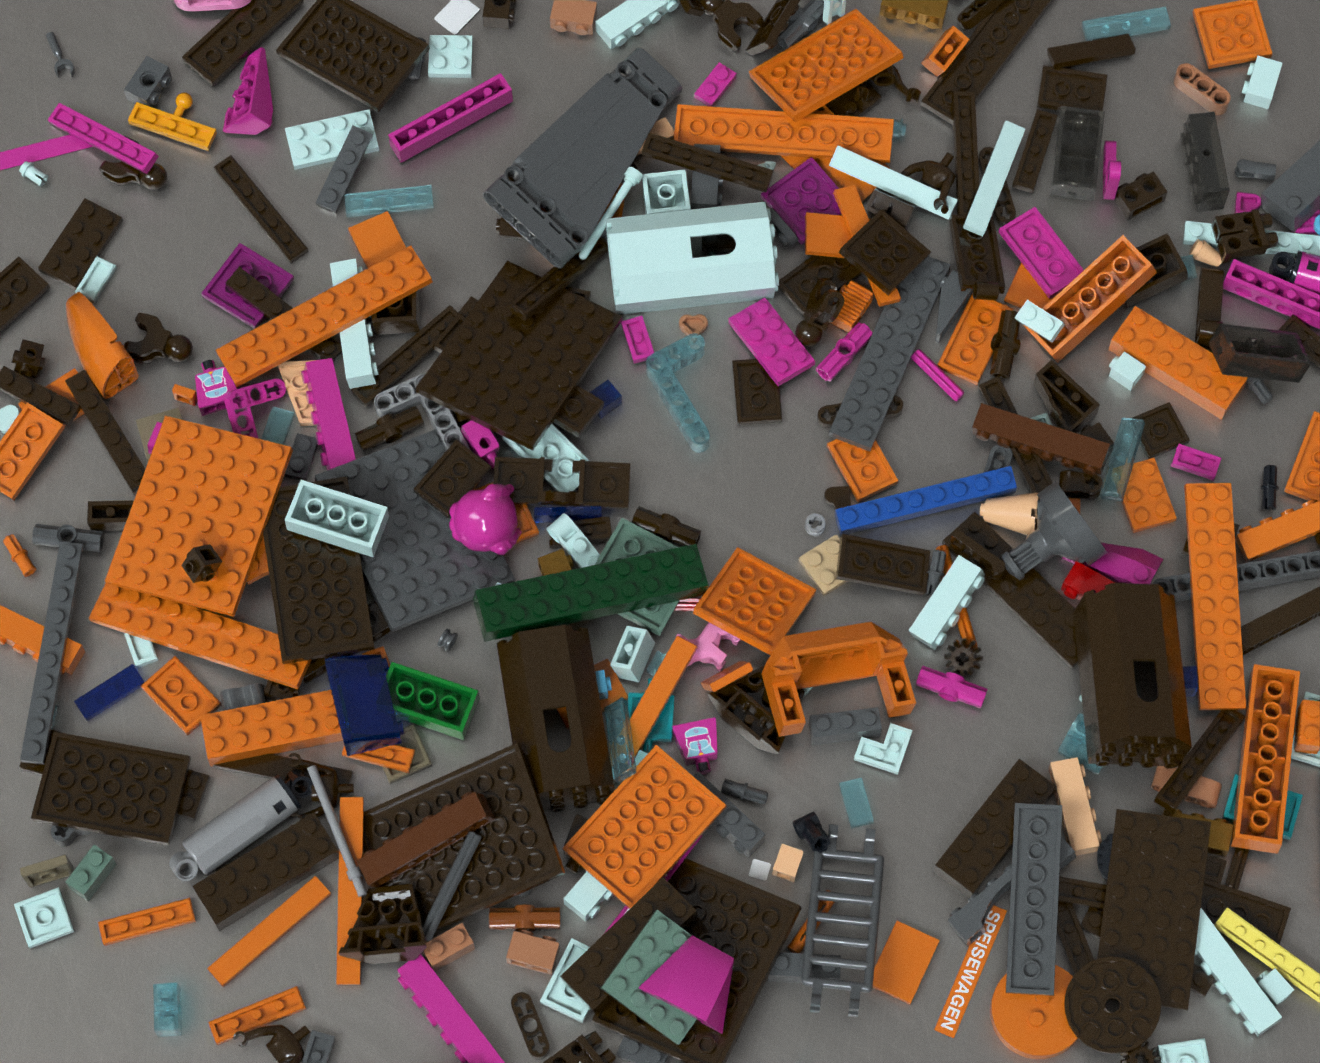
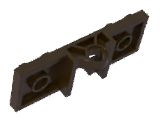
[493,457,630,509]

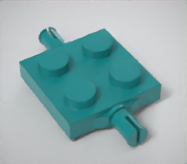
[626,678,675,753]

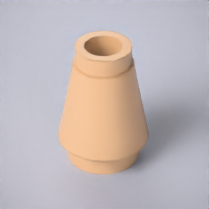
[1189,239,1222,268]

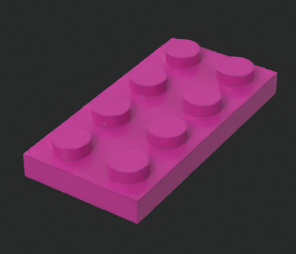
[998,207,1084,299]
[728,298,815,386]

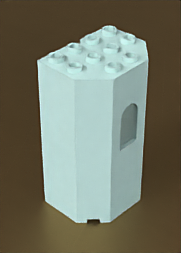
[606,202,779,315]

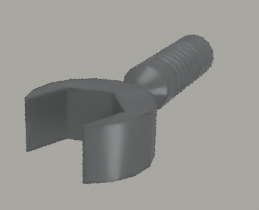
[46,32,75,78]

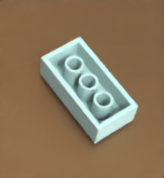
[285,480,389,557]

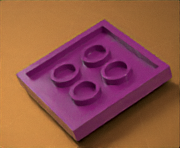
[760,157,842,245]
[201,243,294,329]

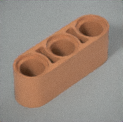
[1174,63,1231,116]
[1151,766,1222,808]

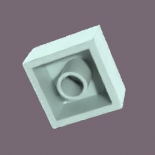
[642,170,691,214]

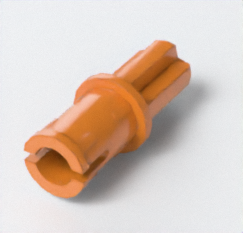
[3,534,37,577]

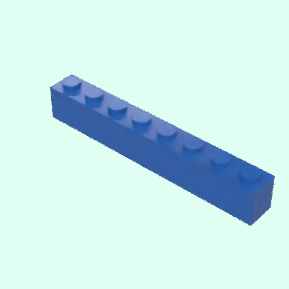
[835,466,1017,537]

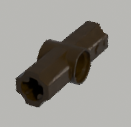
[990,310,1021,379]
[355,406,424,452]
[632,506,701,546]

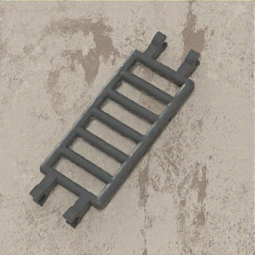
[801,824,884,1017]

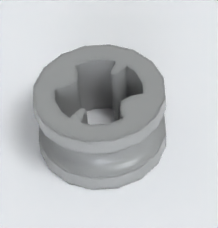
[805,513,826,536]

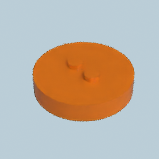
[990,965,1078,1059]

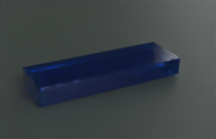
[534,506,602,523]
[74,664,145,721]

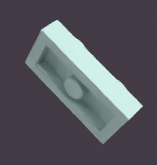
[1015,300,1065,343]

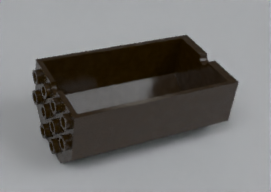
[1073,583,1192,769]
[497,625,615,812]

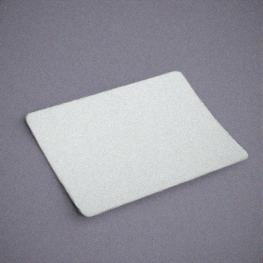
[434,0,480,35]

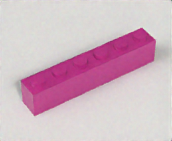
[388,73,513,163]
[301,358,356,470]
[397,954,505,1063]

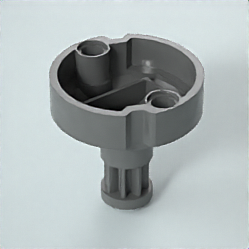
[1001,481,1108,580]

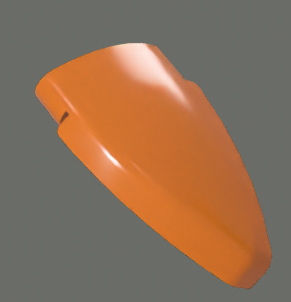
[66,292,139,399]

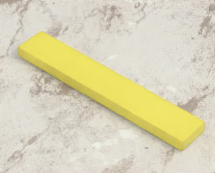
[1214,907,1320,1003]

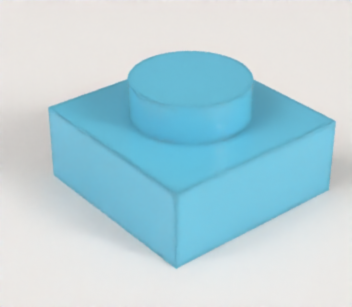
[595,670,612,700]

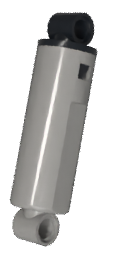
[169,769,313,881]

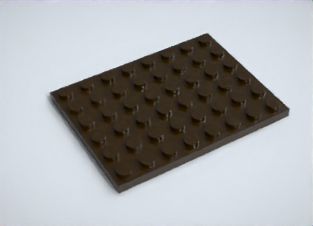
[416,260,622,451]
[363,743,566,931]
[592,858,802,1063]

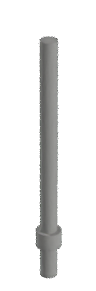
[307,765,367,897]

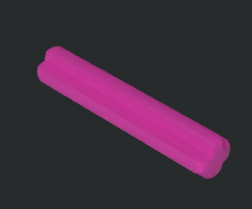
[911,349,964,401]

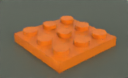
[1193,0,1272,69]

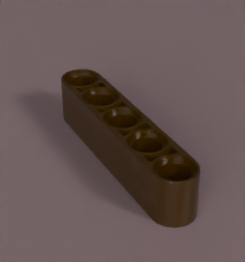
[1241,587,1320,655]

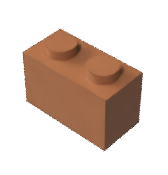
[550,0,597,35]
[423,923,475,972]
[506,930,560,975]

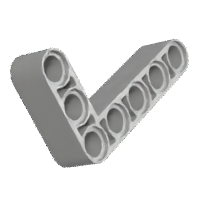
[374,374,470,451]

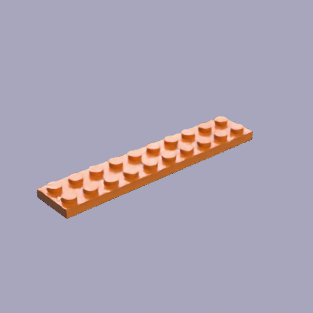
[674,104,894,163]
[215,246,433,387]
[1184,483,1246,710]
[89,583,311,689]

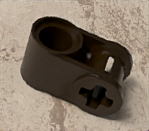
[1059,470,1102,500]

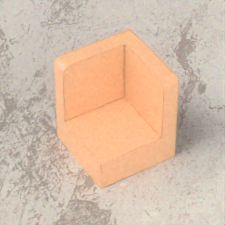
[772,844,803,883]

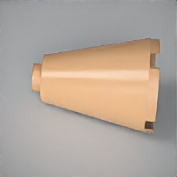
[980,492,1040,536]

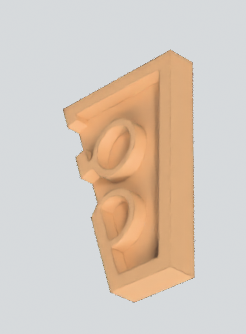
[278,360,316,426]

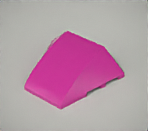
[638,935,734,1034]

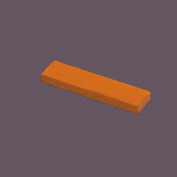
[98,898,196,946]
[208,986,306,1045]

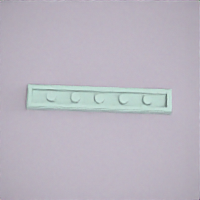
[963,120,1025,237]
[829,145,958,219]

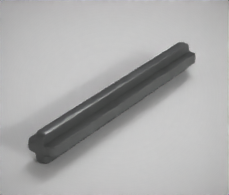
[422,831,481,941]

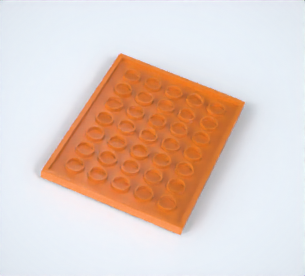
[105,416,293,617]

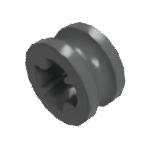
[438,628,458,652]

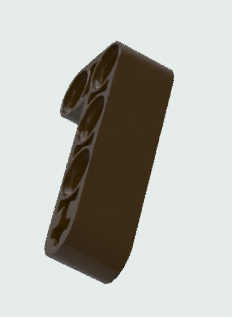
[1195,268,1224,350]

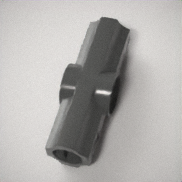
[777,0,824,49]
[32,524,104,552]

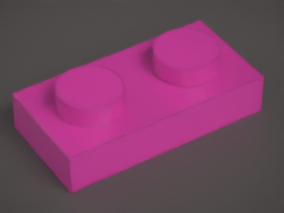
[694,62,737,107]
[621,316,655,364]
[1171,444,1221,481]

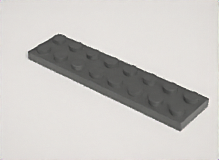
[1006,803,1062,996]

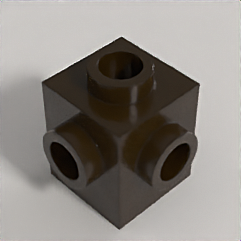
[11,339,45,378]
[181,544,223,583]

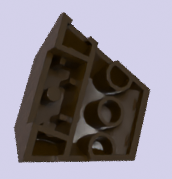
[708,665,805,754]
[338,884,427,964]

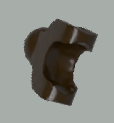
[700,0,764,51]
[99,136,167,190]
[795,278,844,347]
[123,313,193,363]

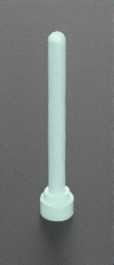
[579,167,643,260]

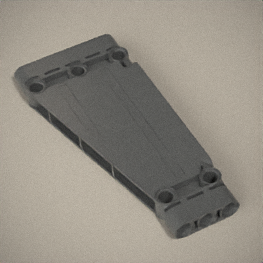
[483,48,682,268]

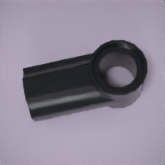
[792,811,831,853]

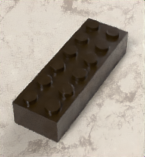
[933,758,1057,899]
[193,812,339,932]
[560,877,698,1015]

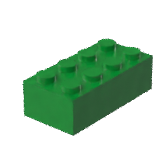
[375,662,480,740]

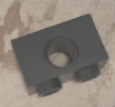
[124,56,172,107]

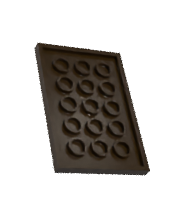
[276,0,430,112]
[31,732,191,846]

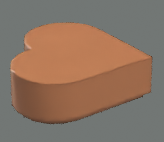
[679,314,708,341]

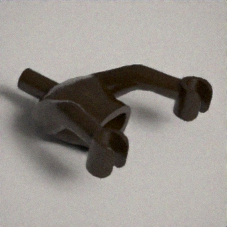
[854,65,921,102]
[901,152,955,214]
[289,753,354,826]
[233,1025,311,1063]

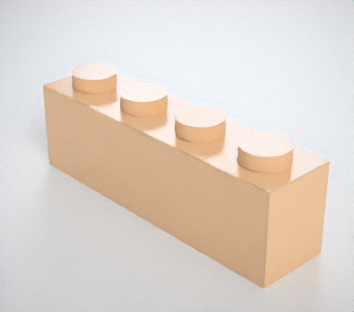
[1048,757,1102,856]

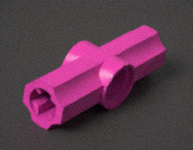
[816,322,873,382]
[916,666,988,709]

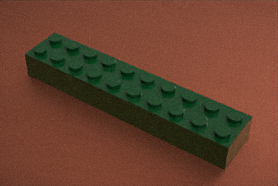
[473,544,709,642]

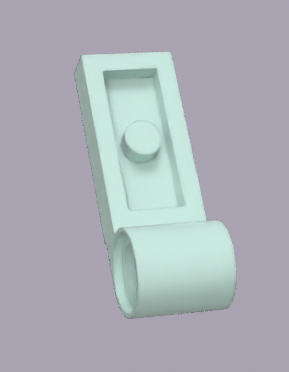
[546,513,600,568]

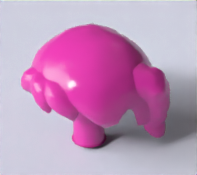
[449,483,522,555]

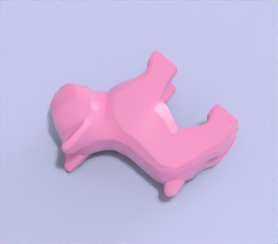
[676,623,741,672]

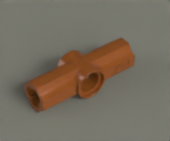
[489,904,560,932]

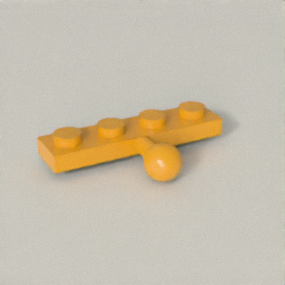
[128,92,217,151]

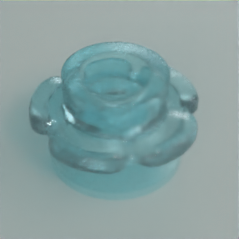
[893,118,907,140]

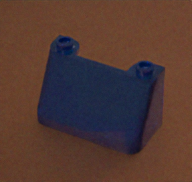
[324,654,405,756]

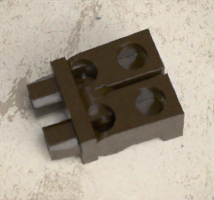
[1211,209,1278,264]
[543,1031,616,1063]

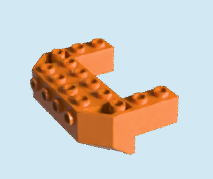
[761,622,916,737]

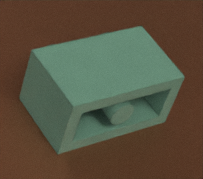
[66,845,117,902]

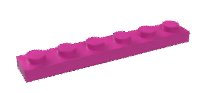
[47,103,159,174]

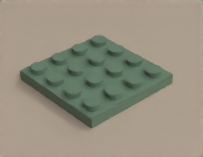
[595,518,702,636]
[601,910,734,1045]

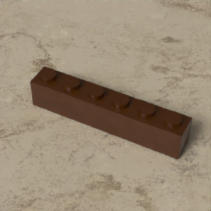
[972,403,1110,475]
[357,791,495,888]

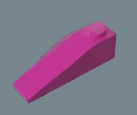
[223,47,273,135]
[1062,543,1163,584]

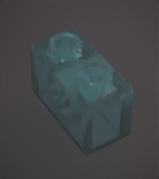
[153,983,182,1037]

